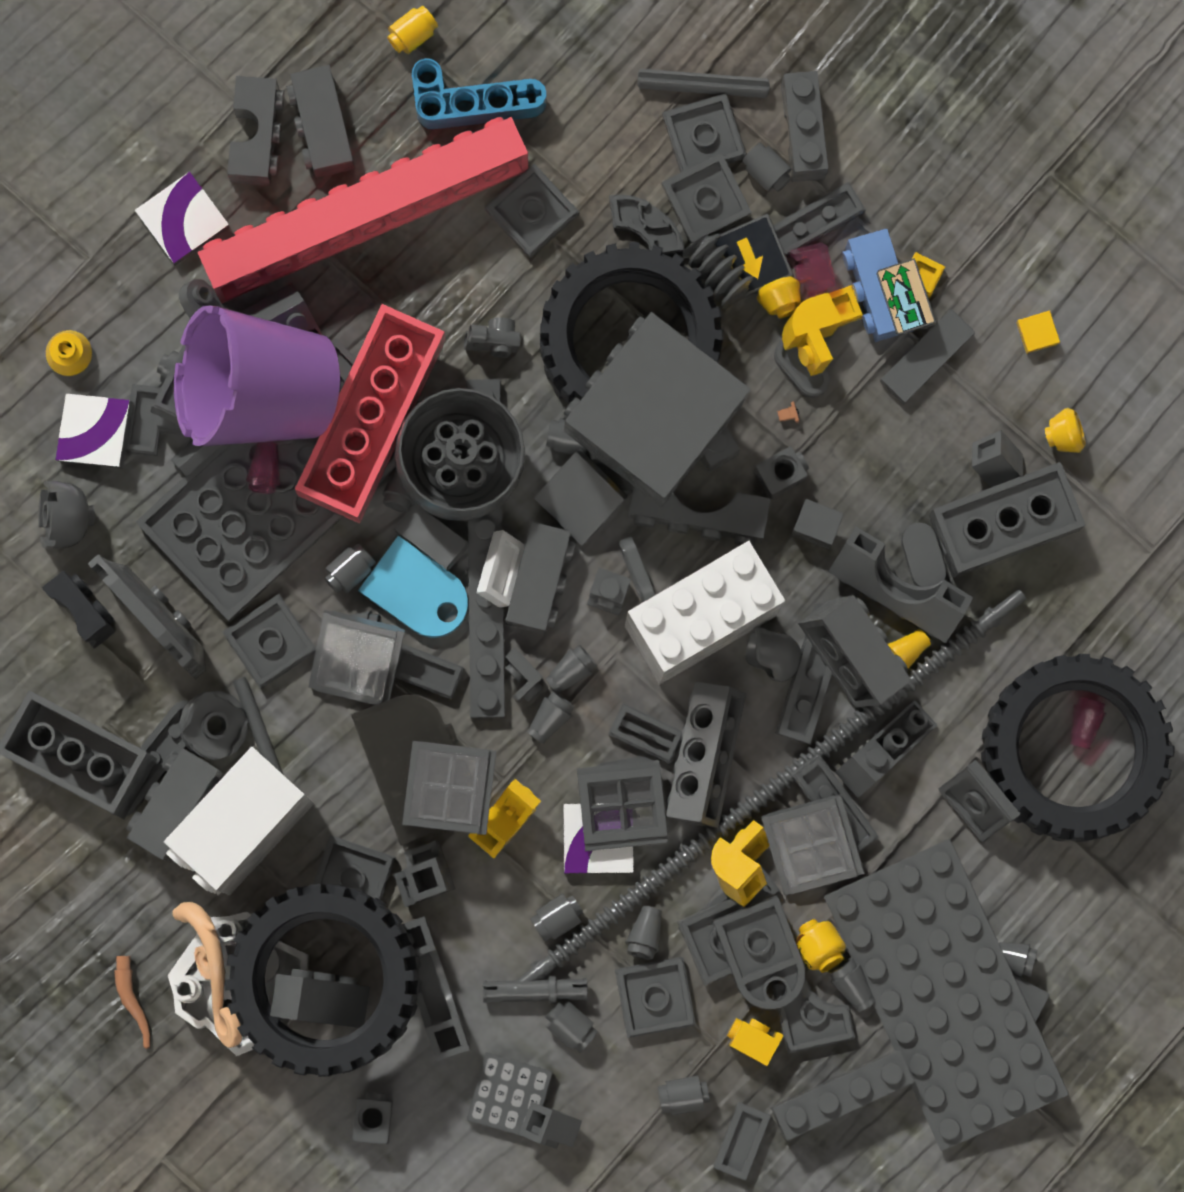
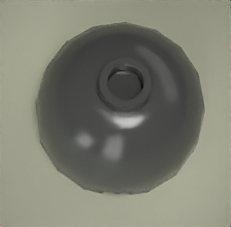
[38,481,95,549]

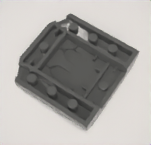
[88,555,206,680]

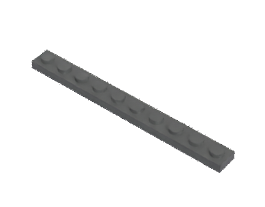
[466,379,505,719]

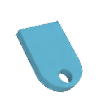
[358,536,468,638]

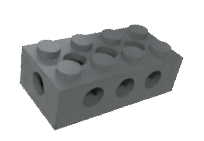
[928,462,1086,578]

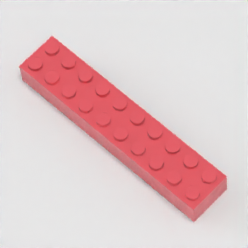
[198,117,528,303]

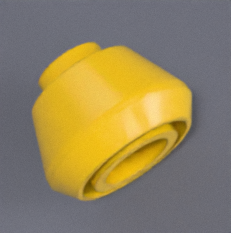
[757,276,801,319]
[46,330,92,376]
[1045,408,1086,453]

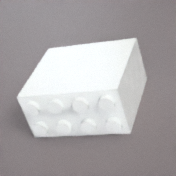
[625,541,785,685]
[164,747,315,895]

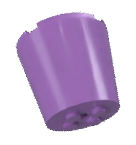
[174,306,340,446]

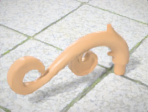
[173,902,242,1048]

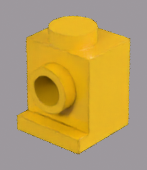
[727,1018,784,1066]

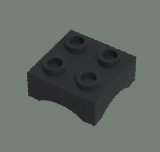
[42,570,116,649]

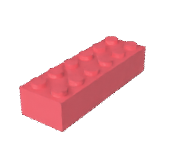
[295,304,446,524]

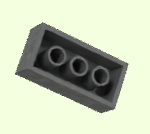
[0,690,157,820]

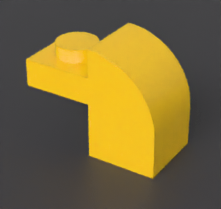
[782,292,842,376]
[468,779,541,858]
[711,820,770,907]

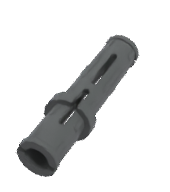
[483,976,588,1004]

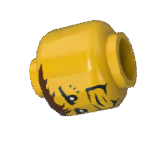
[795,919,846,973]

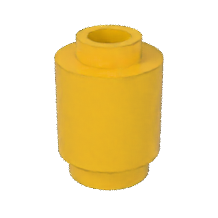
[387,6,438,54]

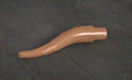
[114,956,150,1049]

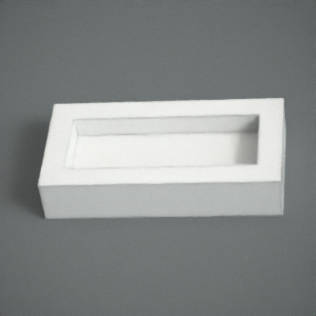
[476,530,525,608]

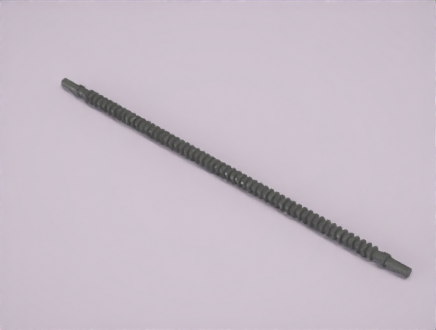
[516,589,1027,981]

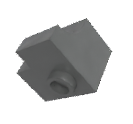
[394,840,456,907]

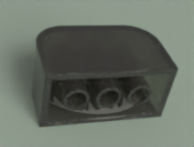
[351,695,472,849]

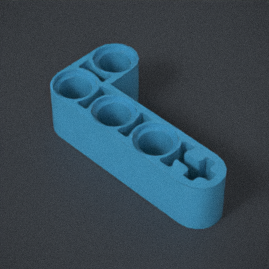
[412,58,546,129]

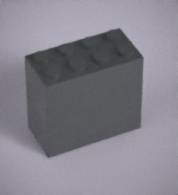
[563,312,751,508]

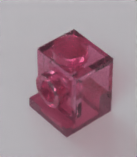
[789,243,836,297]

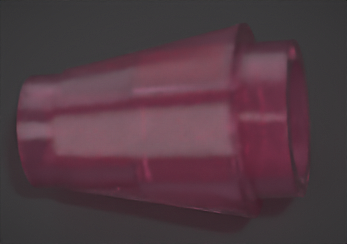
[246,441,280,494]
[1070,697,1107,749]

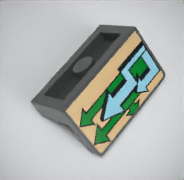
[876,258,936,335]

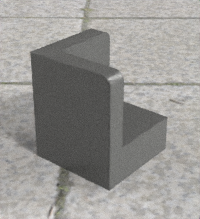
[972,430,1023,487]
[791,499,843,550]

